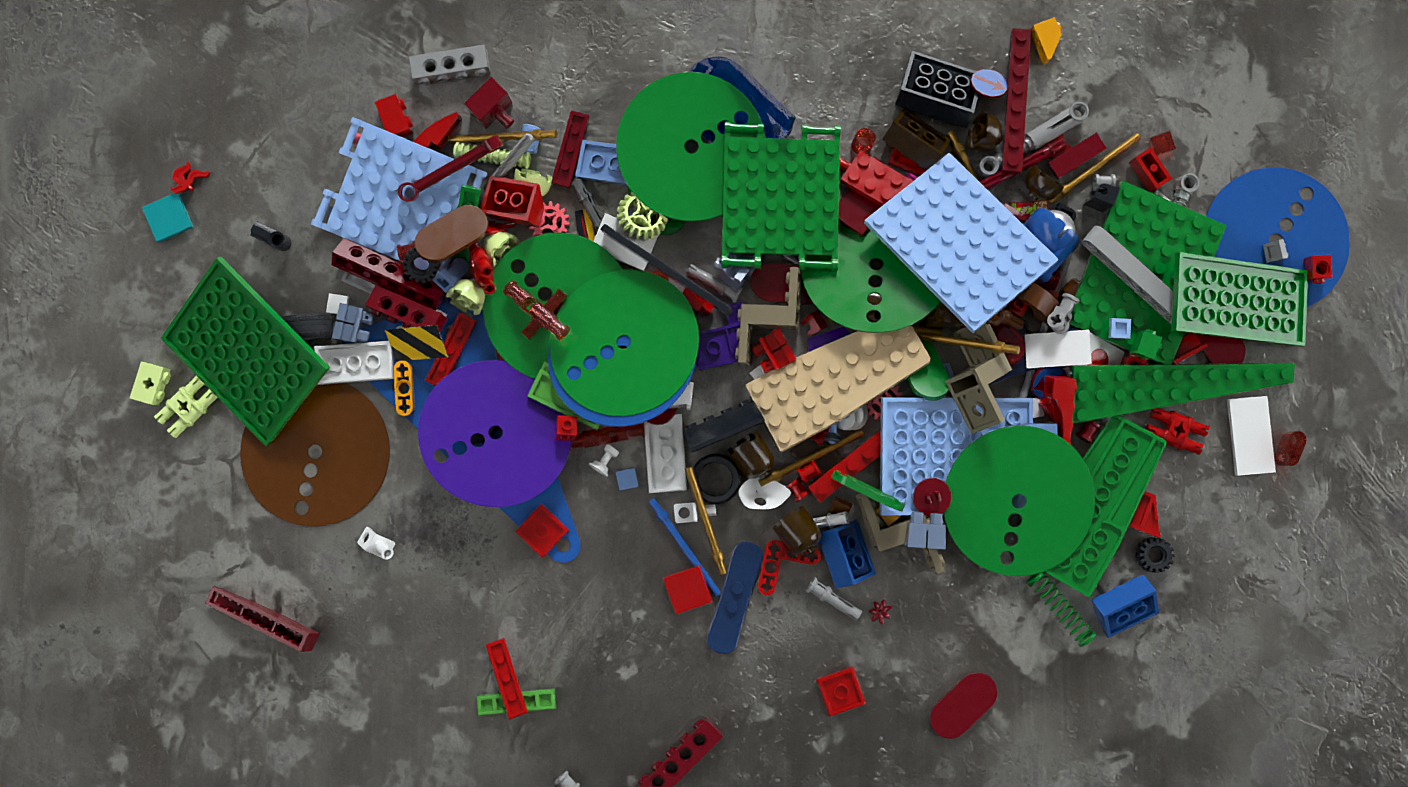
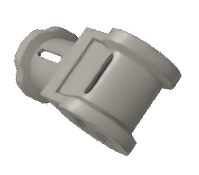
[1047,293,1079,334]

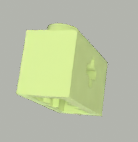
[130,361,171,406]

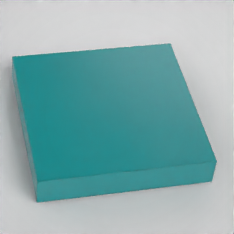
[142,193,194,243]

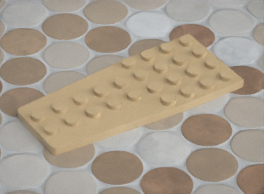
[746,325,930,453]

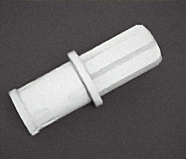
[813,511,850,528]

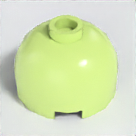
[514,168,552,197]
[482,232,520,268]
[446,279,485,315]

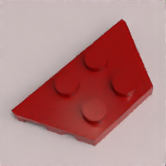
[1128,491,1161,538]

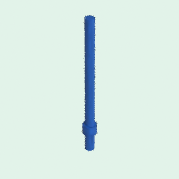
[648,498,721,597]

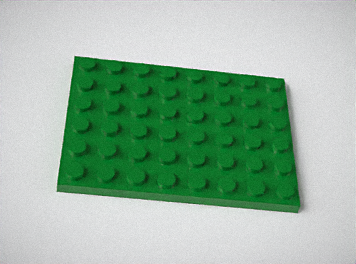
[1069,180,1227,364]
[160,257,330,446]

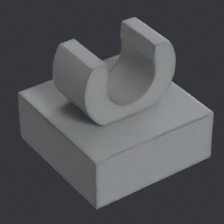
[1263,239,1288,263]

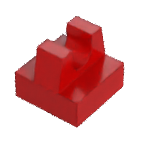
[801,311,828,336]

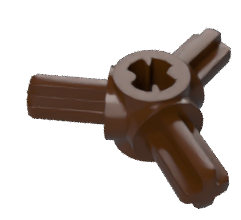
[986,305,1024,330]

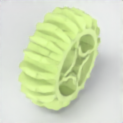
[616,192,668,241]

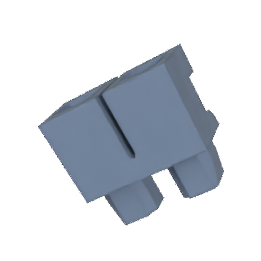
[713,253,755,291]
[332,303,374,343]
[905,512,946,549]

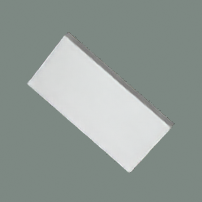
[314,341,394,385]
[1227,396,1276,476]
[644,414,687,493]

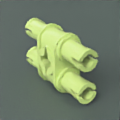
[154,375,218,438]

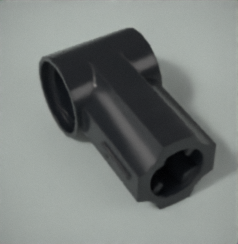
[250,221,292,251]

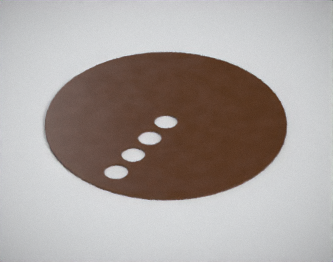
[240,383,390,527]

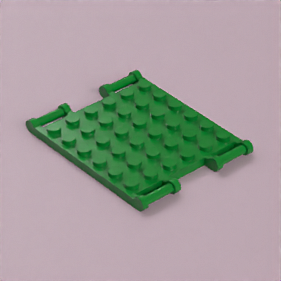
[721,122,841,271]

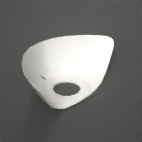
[739,477,791,510]

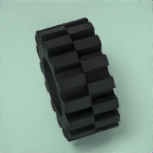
[403,246,440,283]
[1135,537,1175,573]

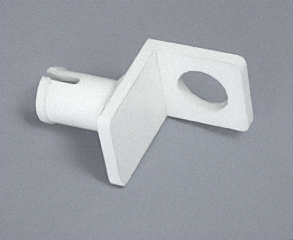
[674,502,716,523]
[357,527,395,560]

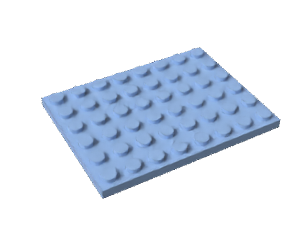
[864,153,1059,333]
[880,397,1033,515]

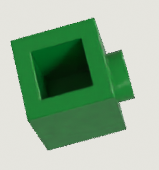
[1129,329,1162,360]

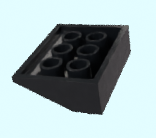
[895,50,979,128]
[683,400,765,453]

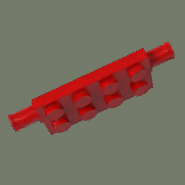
[839,151,913,207]

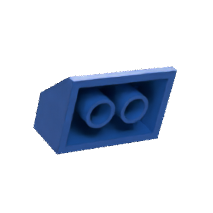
[820,519,876,589]
[1092,574,1159,638]

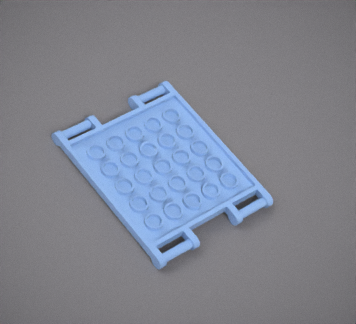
[311,117,487,275]

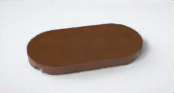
[415,205,488,263]

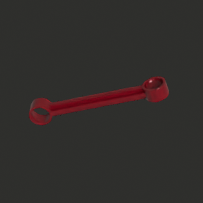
[398,135,503,202]

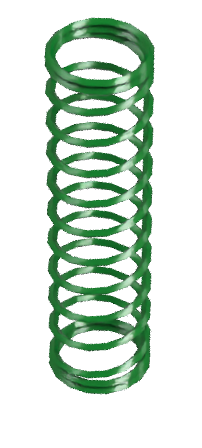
[1027,572,1096,647]

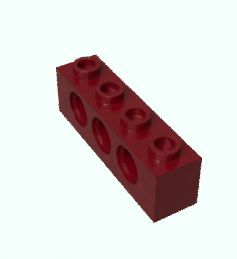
[365,285,447,332]

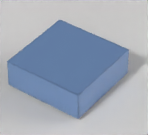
[616,468,639,491]

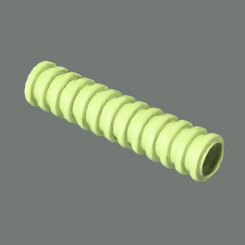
[453,142,531,169]

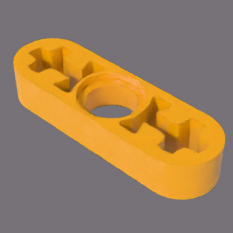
[394,361,415,416]

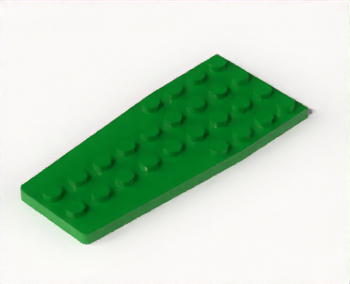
[1044,415,1166,598]

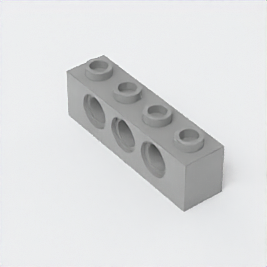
[409,45,491,85]

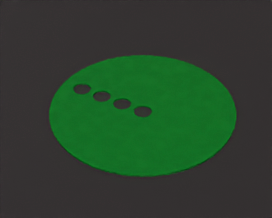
[616,72,766,221]
[801,222,940,333]
[483,233,623,379]
[550,270,699,416]
[944,426,1095,576]

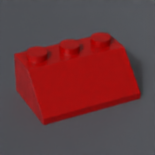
[481,176,544,227]

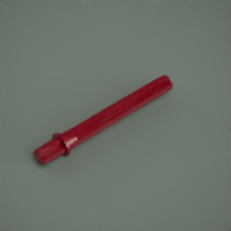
[980,138,1067,190]

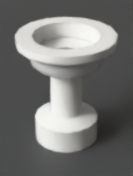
[588,444,619,477]

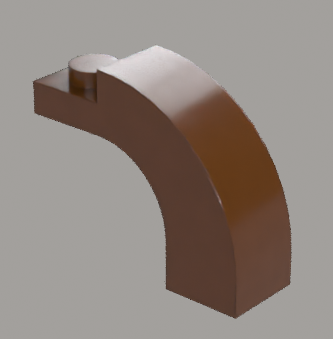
[1015,282,1060,326]

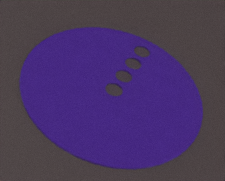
[418,360,571,507]

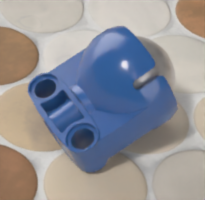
[1023,208,1080,283]

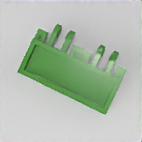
[528,361,600,430]

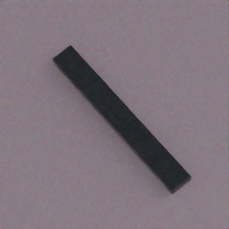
[600,224,733,317]

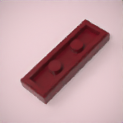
[1047,132,1107,179]

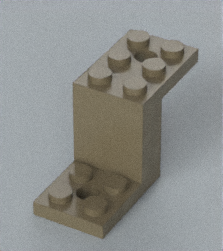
[736,267,802,366]
[945,323,1012,434]
[856,493,945,574]

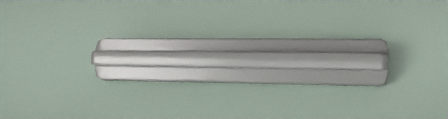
[483,133,535,191]

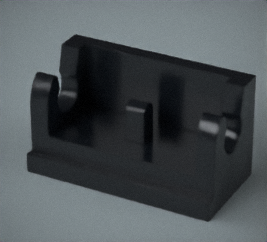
[1083,183,1121,212]

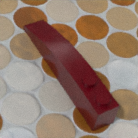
[205,586,320,652]

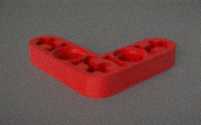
[758,540,821,595]

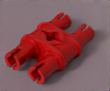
[468,242,496,295]
[1145,408,1210,455]

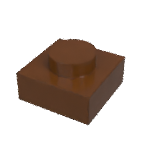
[827,496,853,514]

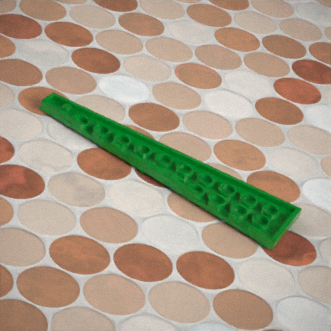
[1070,363,1295,424]

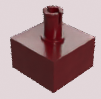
[464,77,514,129]

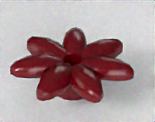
[868,600,892,625]

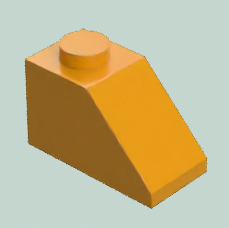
[1031,17,1062,65]

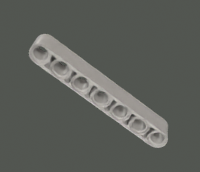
[1082,226,1173,325]

